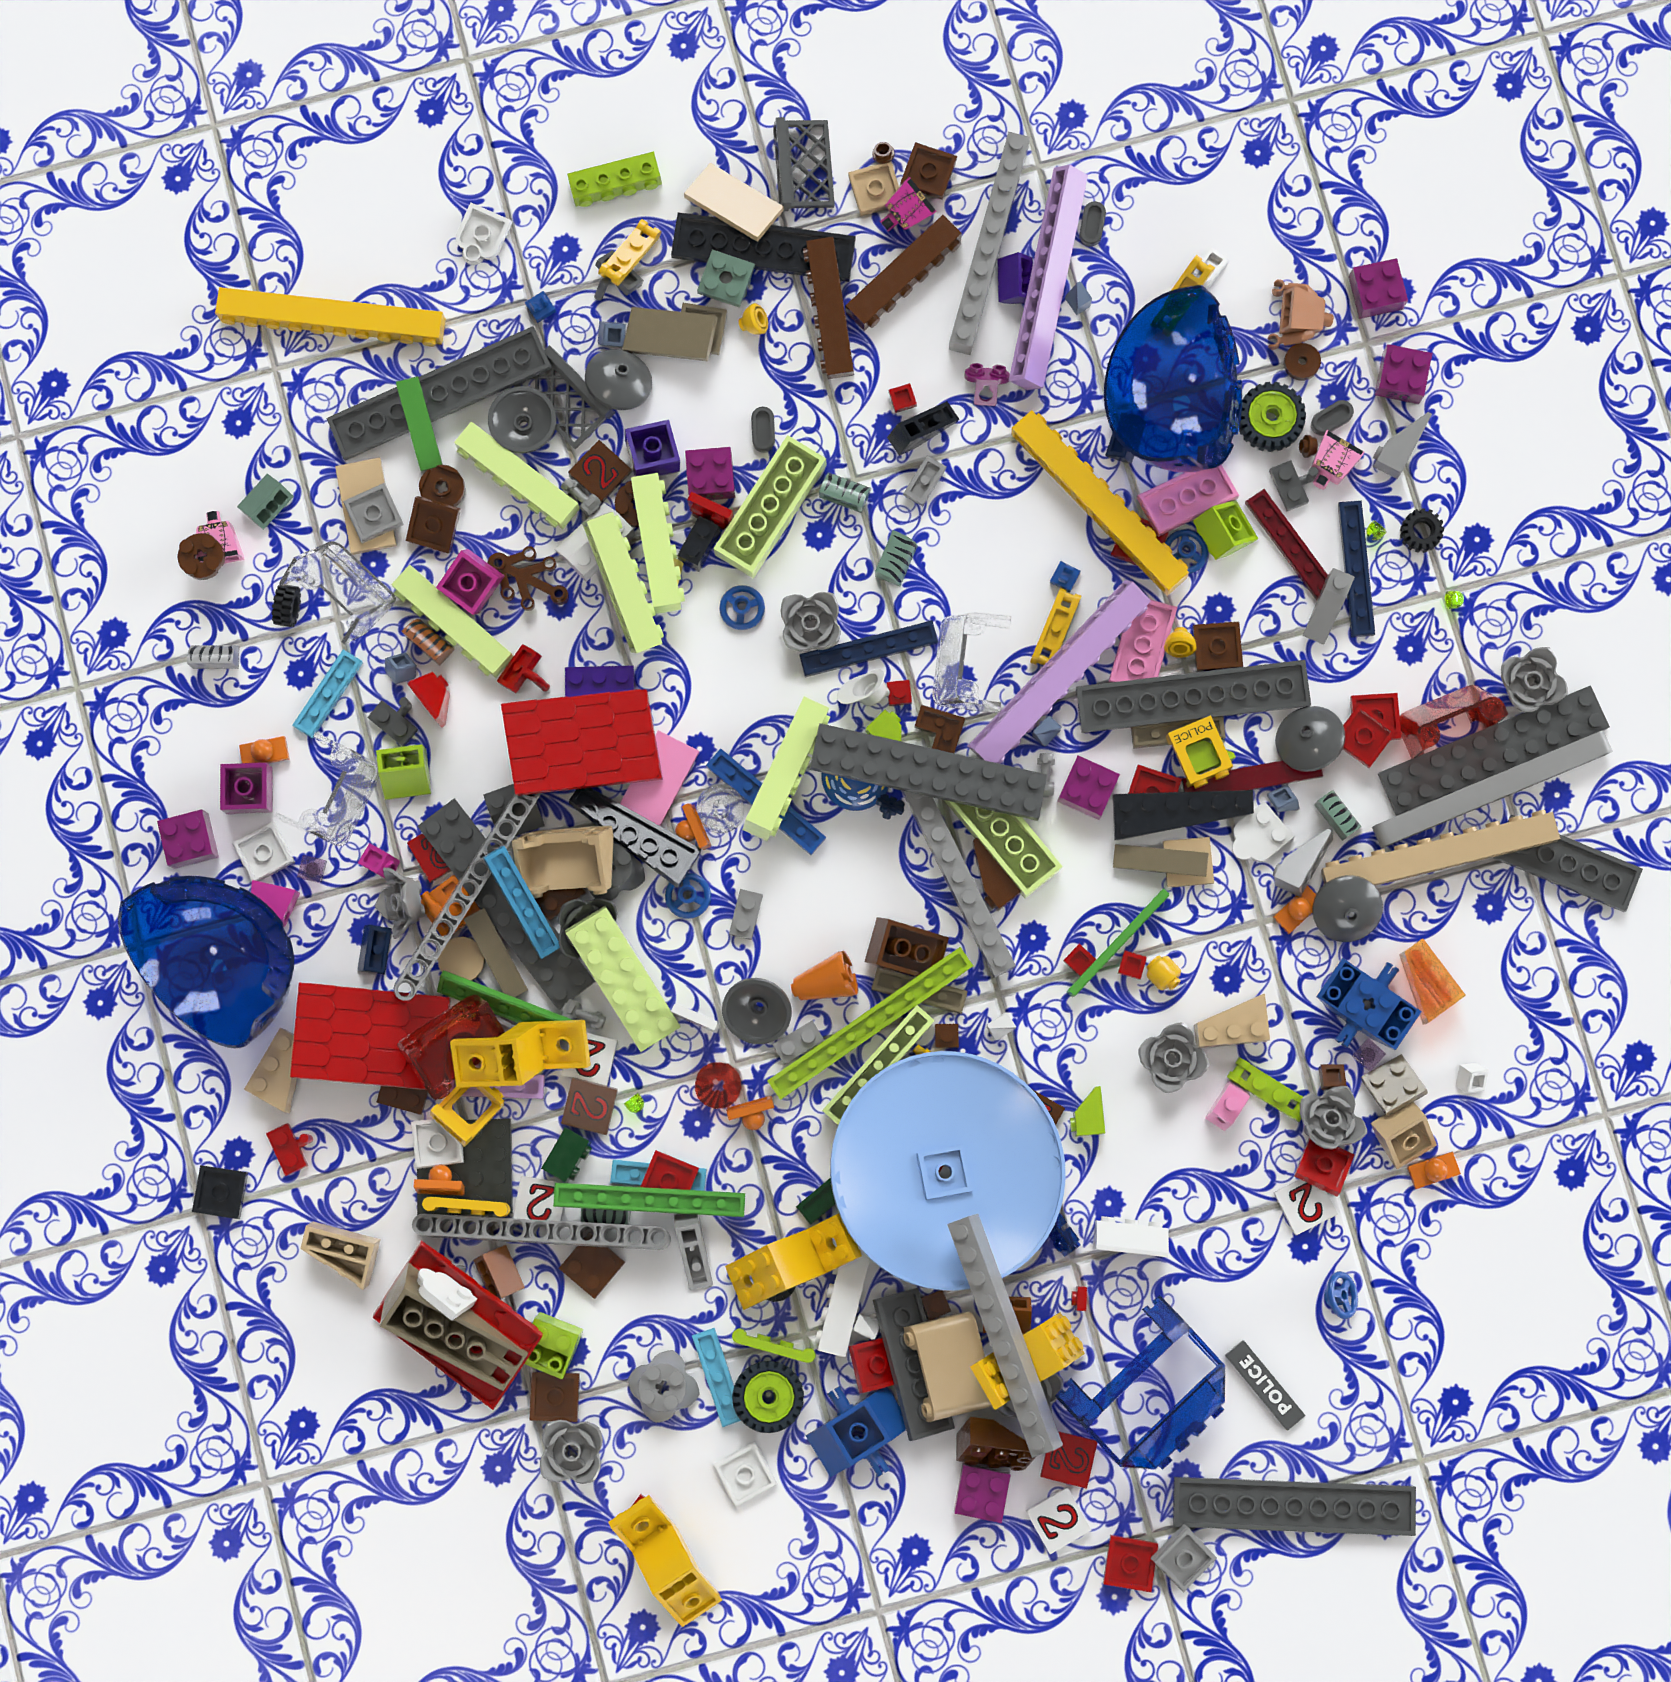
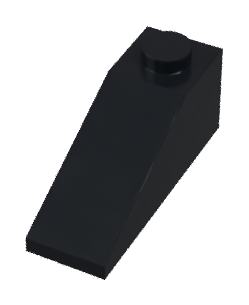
[887,401,960,456]

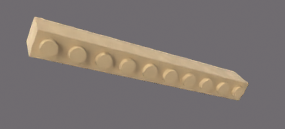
[1321,810,1560,886]

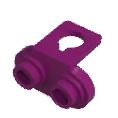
[964,363,1010,406]

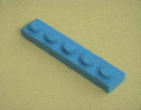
[482,845,560,959]

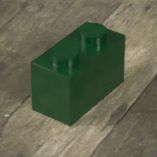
[541,1127,592,1183]

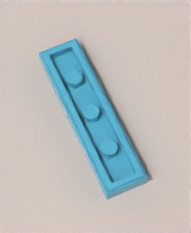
[292,649,363,739]
[610,1160,707,1191]
[692,1328,741,1427]

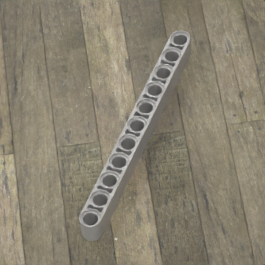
[1372,731,1613,849]
[393,793,541,1001]
[412,1214,671,1250]

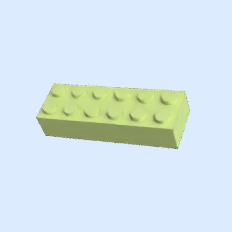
[713,435,827,579]
[582,512,664,653]
[742,696,830,841]
[944,800,1063,899]
[565,906,681,1052]

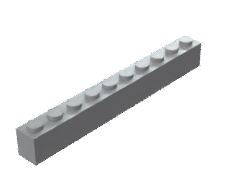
[949,131,1030,355]
[901,790,1016,978]
[947,1214,1063,1458]

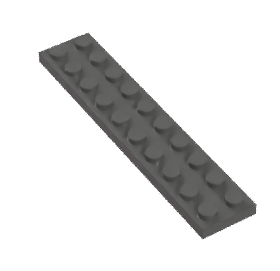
[326,326,552,461]
[1076,660,1311,733]
[1378,685,1610,816]
[809,723,1047,821]
[417,798,596,1010]
[1173,1477,1416,1536]

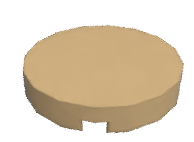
[438,937,485,981]

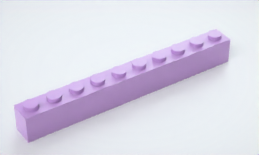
[1008,164,1088,390]
[968,580,1151,764]

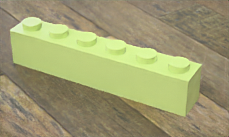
[454,422,580,529]
[631,473,685,614]
[391,564,513,678]
[822,1005,935,1125]

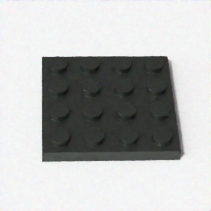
[417,1118,513,1215]

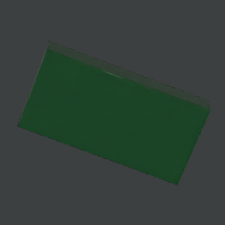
[796,1178,835,1225]

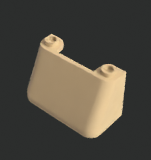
[512,826,614,898]
[904,1311,992,1422]

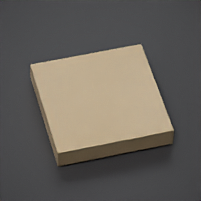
[848,161,899,216]
[1163,837,1214,888]

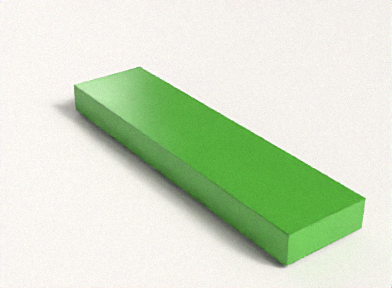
[396,376,443,471]

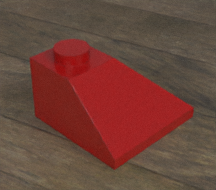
[407,672,450,728]

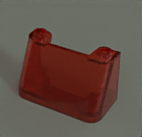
[1400,685,1509,759]
[397,995,505,1100]

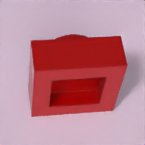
[888,383,917,413]
[887,680,912,706]
[1063,944,1096,977]
[1118,950,1147,980]
[1071,1286,1087,1311]

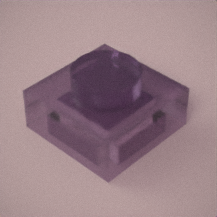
[297,855,327,883]
[1352,1038,1386,1072]

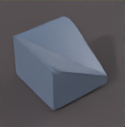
[1065,281,1092,315]
[598,321,626,347]
[385,652,417,684]
[1032,716,1062,747]

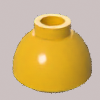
[738,303,768,335]
[1164,627,1196,658]

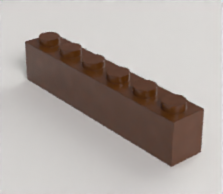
[845,215,962,331]
[803,237,854,379]

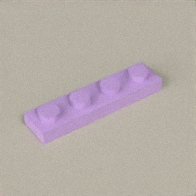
[449,1072,545,1099]

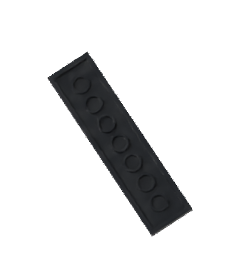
[671,212,856,282]

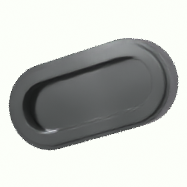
[1079,201,1106,247]
[1311,400,1354,436]
[751,406,775,453]

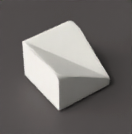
[987,1013,1016,1040]
[1456,1063,1489,1093]
[853,1313,880,1340]

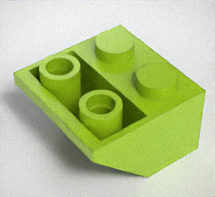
[376,744,431,800]
[525,1312,584,1379]

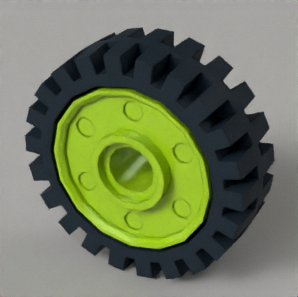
[1237,382,1306,452]
[732,1361,804,1433]

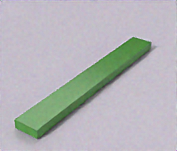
[553,1183,745,1217]

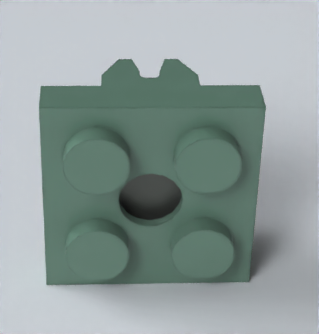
[697,250,755,308]

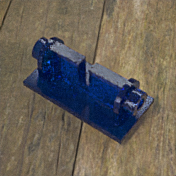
[1049,1212,1081,1257]

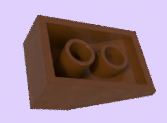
[864,917,949,977]

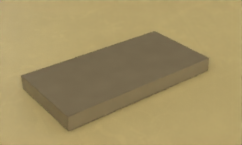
[622,307,718,361]

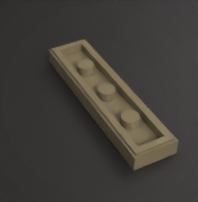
[1131,716,1226,749]
[1113,844,1209,877]
[464,908,528,997]
[871,967,968,1014]

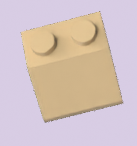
[1371,1102,1437,1169]

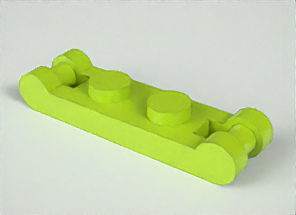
[1227,1057,1303,1122]
[732,1328,816,1363]

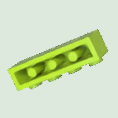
[567,151,662,207]

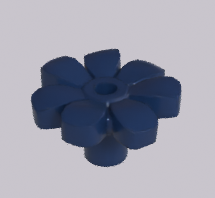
[876,794,905,820]

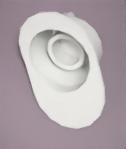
[837,669,890,706]

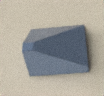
[1267,784,1300,812]

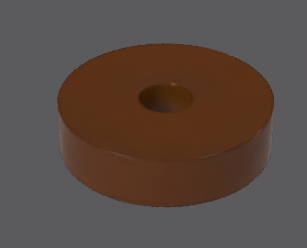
[1283,343,1321,381]

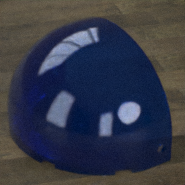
[1104,285,1242,472]
[118,876,294,1049]

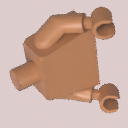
[1268,279,1334,350]

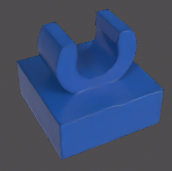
[525,290,556,323]
[1050,561,1081,593]

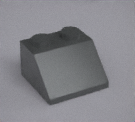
[483,784,545,837]

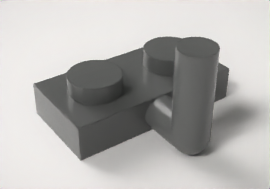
[594,250,644,300]
[1269,460,1318,512]
[367,697,418,747]

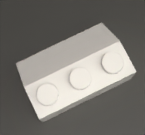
[555,503,636,582]
[1092,1216,1169,1257]

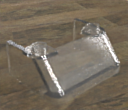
[279,541,396,645]
[932,612,1012,713]
[275,733,379,846]

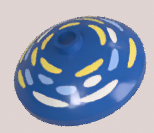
[821,773,889,811]

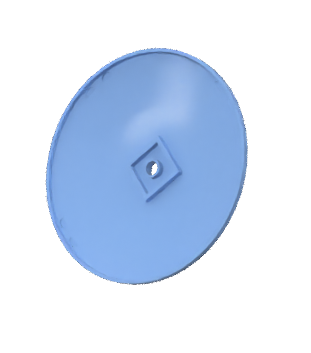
[830,1051,1066,1291]

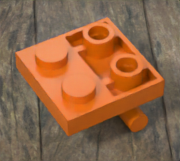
[420,875,481,936]

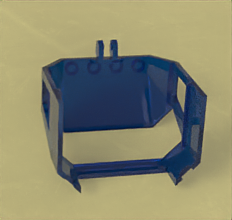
[1055,1295,1225,1470]

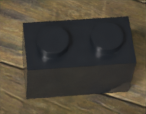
[677,516,721,572]

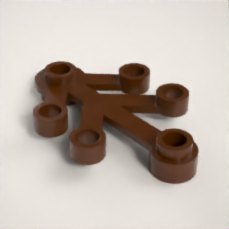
[487,546,569,611]

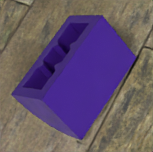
[997,252,1033,304]

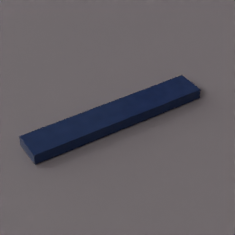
[1338,500,1375,638]
[799,620,938,677]

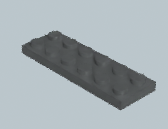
[1493,815,1643,912]
[873,1288,955,1441]

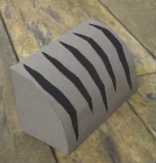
[187,645,240,669]

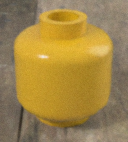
[1146,955,1181,990]

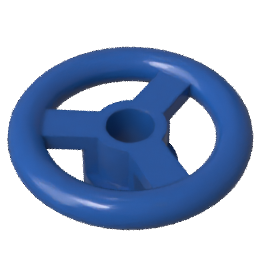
[1165,529,1208,574]
[719,585,765,630]
[665,873,711,919]
[1324,1271,1358,1319]

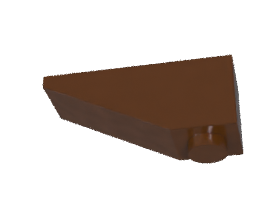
[972,837,1021,912]

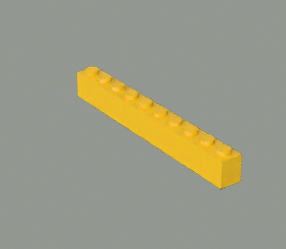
[215,287,446,347]
[1011,410,1189,596]

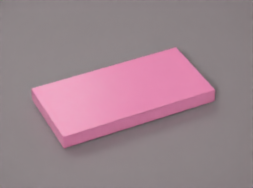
[1136,457,1239,537]
[1108,599,1177,683]
[620,730,699,826]

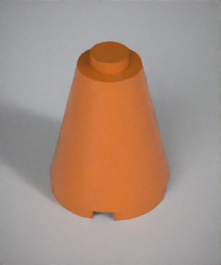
[791,951,858,1000]

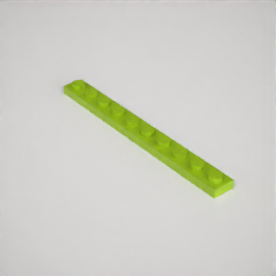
[767,947,973,1100]

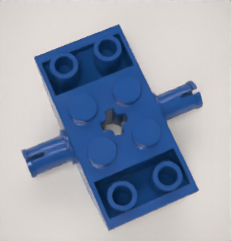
[1316,958,1422,1050]
[805,1386,906,1477]

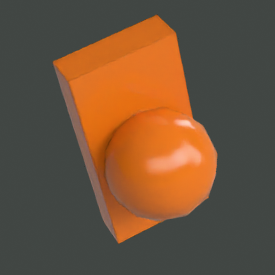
[239,736,290,764]
[675,803,711,850]
[1273,885,1316,934]
[726,1096,774,1130]
[1407,1152,1461,1189]
[414,1164,465,1196]

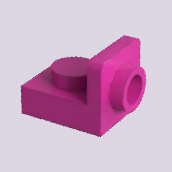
[358,843,400,878]

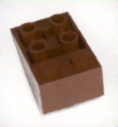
[956,1417,1037,1471]

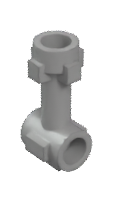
[561,478,601,516]
[1037,753,1055,798]
[561,999,606,1030]

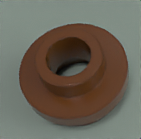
[872,142,895,164]
[1299,435,1318,458]

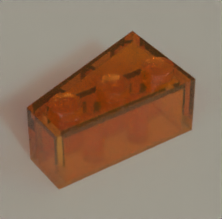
[1399,938,1466,1025]

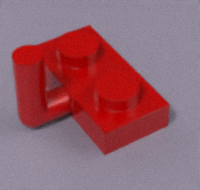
[497,644,550,694]
[266,1123,313,1176]

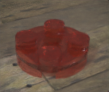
[695,1062,742,1109]

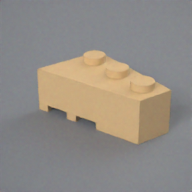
[1194,993,1270,1048]
[244,1028,297,1114]
[300,1221,381,1290]

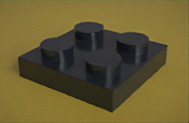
[192,1165,248,1219]

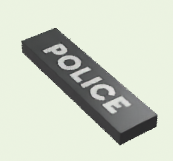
[1225,1340,1306,1431]

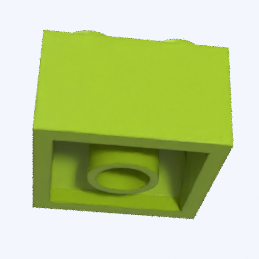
[1193,500,1258,560]

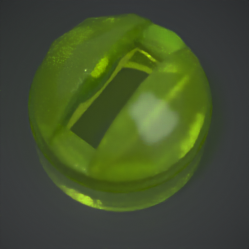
[1366,520,1387,540]
[1445,590,1464,609]
[624,1093,644,1113]

